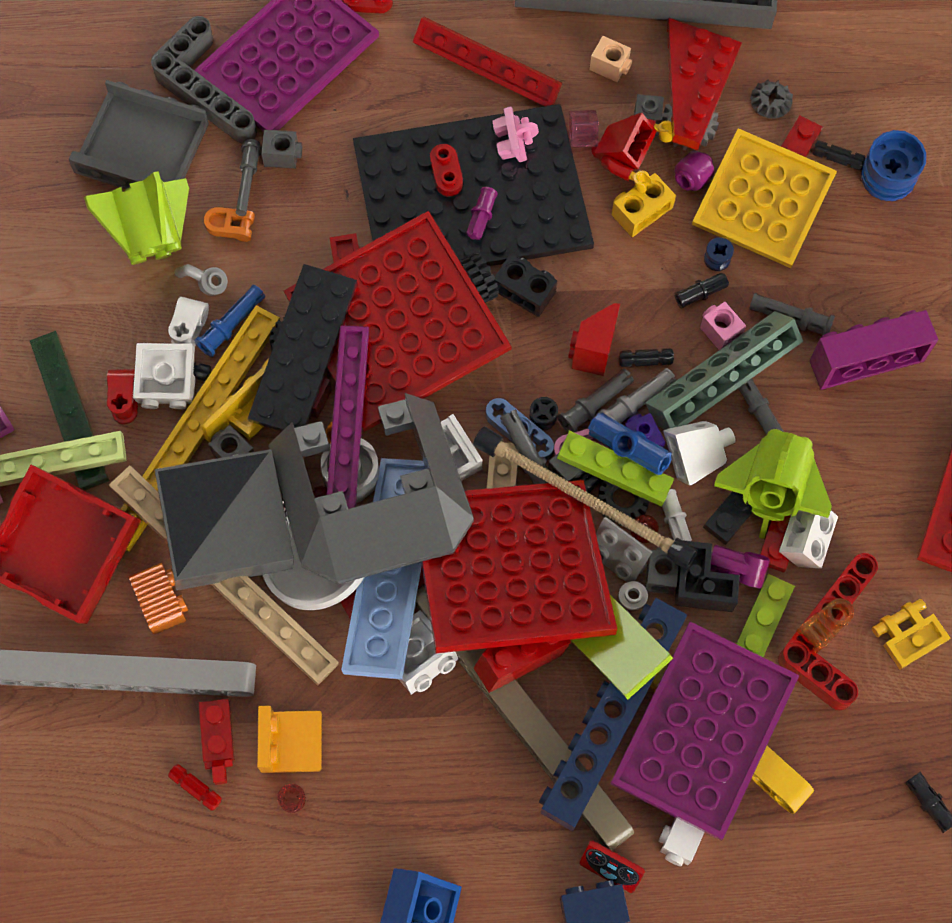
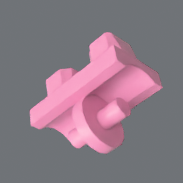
[493,107,539,162]

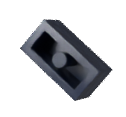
[560,880,630,923]

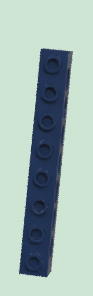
[539,598,687,831]

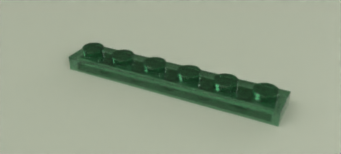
[29,331,110,491]

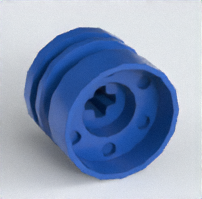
[861,130,926,201]

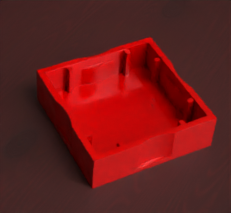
[0,465,142,624]

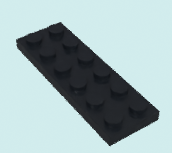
[248,264,357,432]

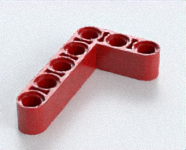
[778,553,878,710]

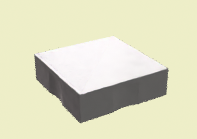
[155,449,294,591]

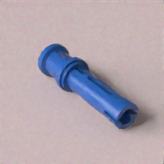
[194,285,266,357]

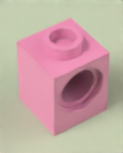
[700,302,746,350]

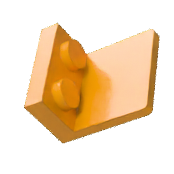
[257,706,322,773]

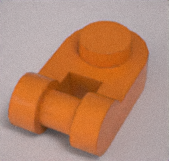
[204,207,255,242]

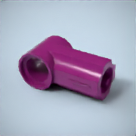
[710,545,770,588]

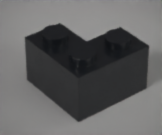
[674,540,740,612]

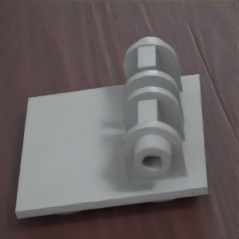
[596,517,652,582]

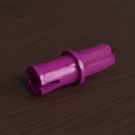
[466,187,498,240]

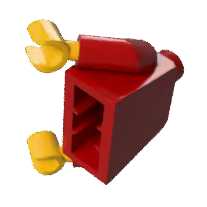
[592,113,672,193]

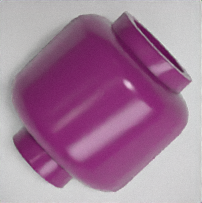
[675,151,715,191]

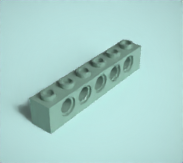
[645,311,803,430]

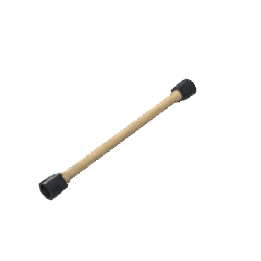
[473,426,698,570]

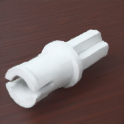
[662,489,692,541]

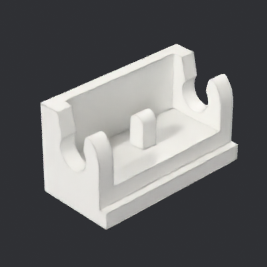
[441,414,483,481]

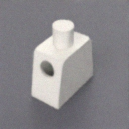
[663,421,735,485]

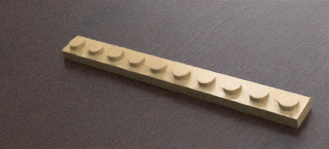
[109,465,339,686]

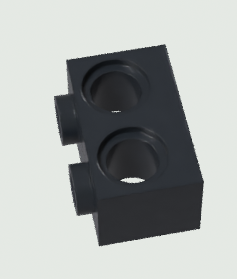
[494,254,557,317]

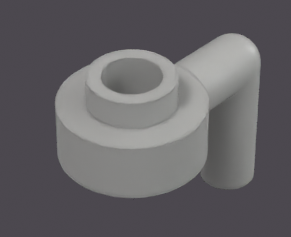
[174,264,228,296]

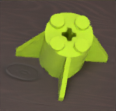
[84,171,189,265]
[714,429,832,539]

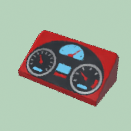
[579,840,645,893]

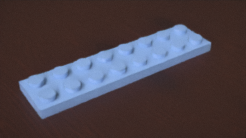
[341,458,425,679]

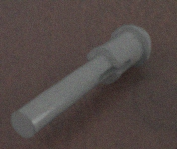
[236,139,262,216]

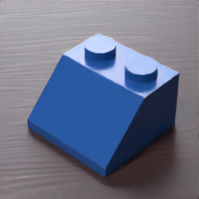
[380,868,462,923]

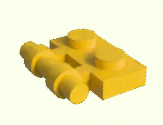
[872,599,951,670]

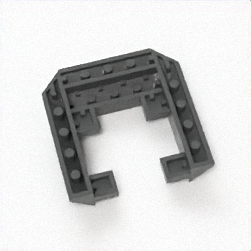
[268,393,474,584]

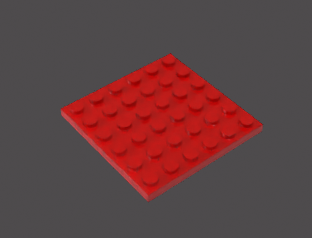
[283,211,512,432]
[421,480,617,653]

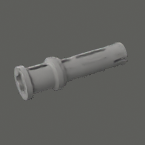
[598,368,676,423]

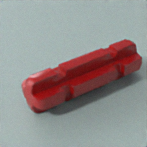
[168,764,222,811]

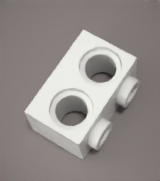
[779,510,838,568]

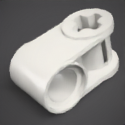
[168,297,209,347]

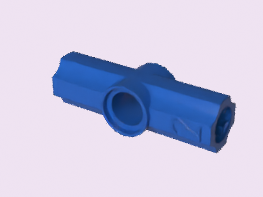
[588,413,672,475]

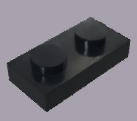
[703,491,753,545]

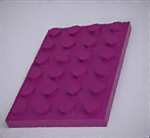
[194,0,379,132]
[610,622,799,841]

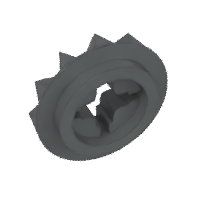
[750,79,793,119]

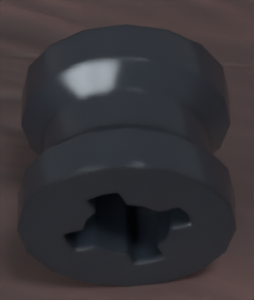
[529,397,558,431]

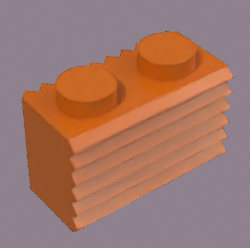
[129,563,188,635]

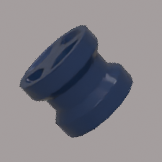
[704,237,734,271]

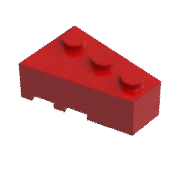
[474,640,571,693]

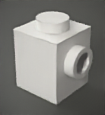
[658,817,704,866]

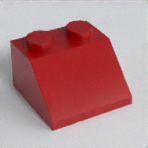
[568,303,620,376]

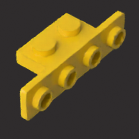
[202,359,269,442]

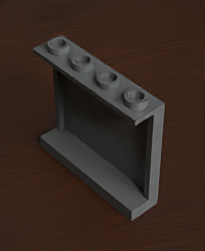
[68,80,209,189]

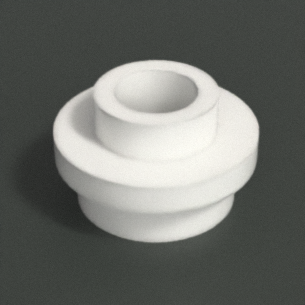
[618,581,648,610]

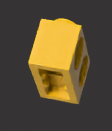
[611,173,676,237]

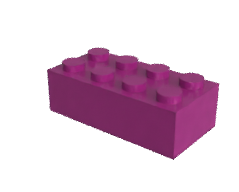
[809,310,939,390]

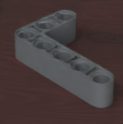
[151,16,257,144]

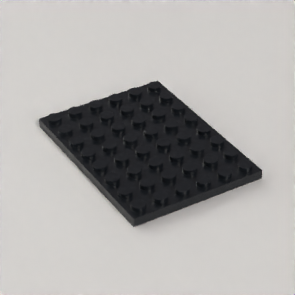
[353,104,594,266]

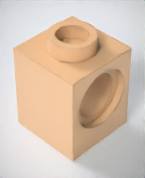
[589,36,632,82]

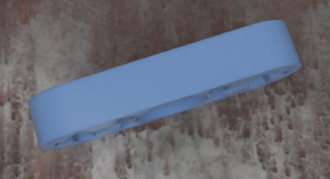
[486,398,554,460]

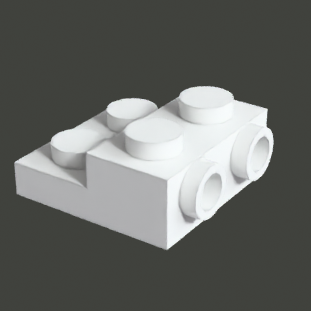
[133,343,195,409]
[399,610,459,695]

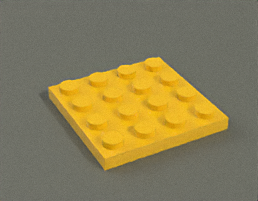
[692,128,837,268]

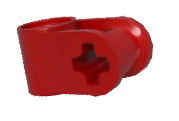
[107,369,138,425]

